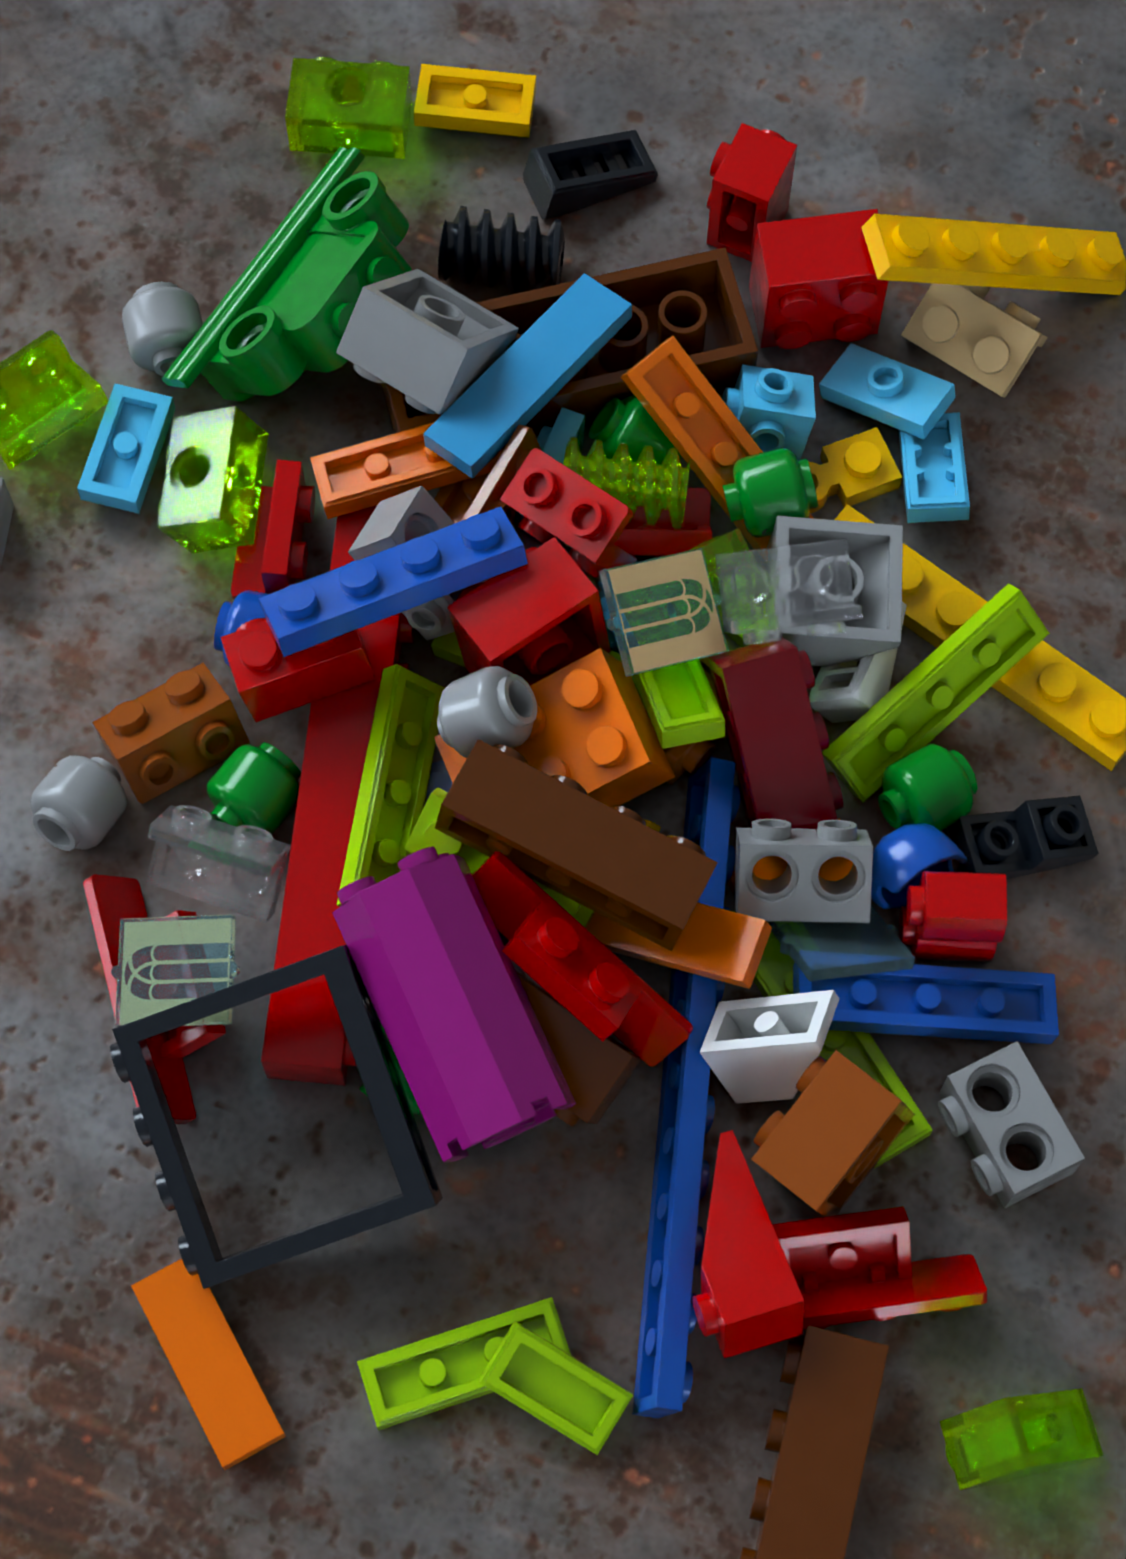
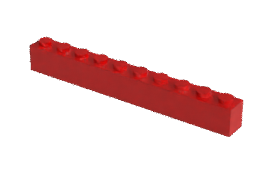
[261,505,415,1086]

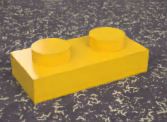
[414,64,536,138]

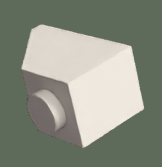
[699,990,840,1104]

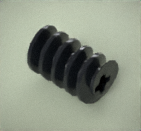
[438,206,565,291]

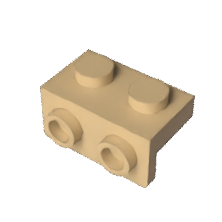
[901,283,1048,398]

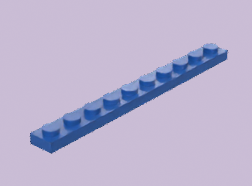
[632,757,740,1418]

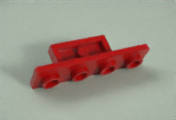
[472,851,693,1067]
[83,874,226,1124]
[772,1206,987,1329]

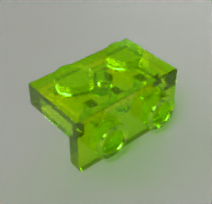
[0,330,108,470]

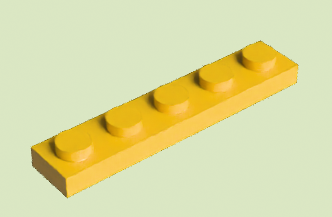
[861,213,1126,295]

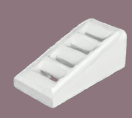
[809,601,907,723]

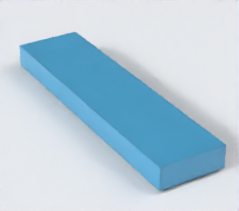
[423,273,632,479]

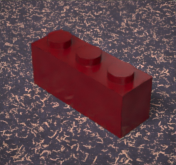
[708,636,844,829]

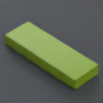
[357,1297,571,1431]

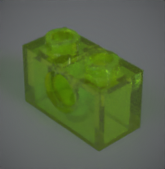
[285,57,412,159]
[157,406,268,553]

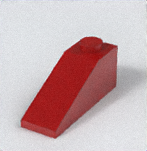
[693,1130,804,1359]

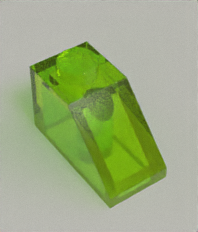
[939,1388,1104,1490]

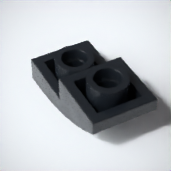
[948,795,1099,879]

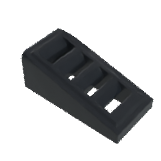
[523,130,658,219]

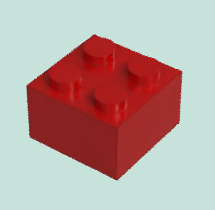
[749,209,889,349]
[447,537,611,686]

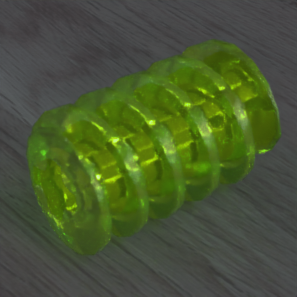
[563,436,691,529]

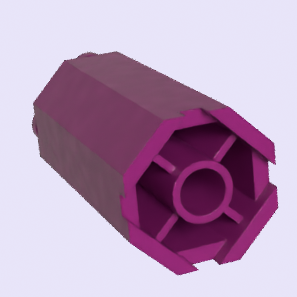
[332,846,576,1162]

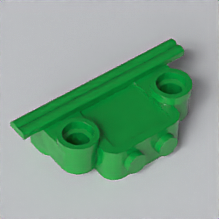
[162,147,412,401]

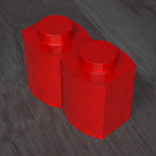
[899,871,1007,962]

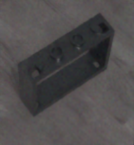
[110,945,443,1289]

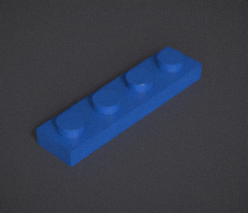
[259,506,528,657]
[793,957,1059,1044]

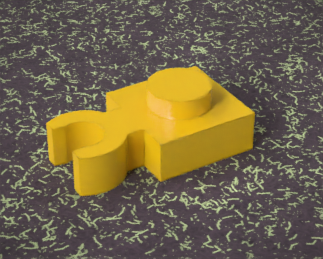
[808,427,902,513]

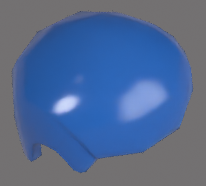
[871,823,967,909]

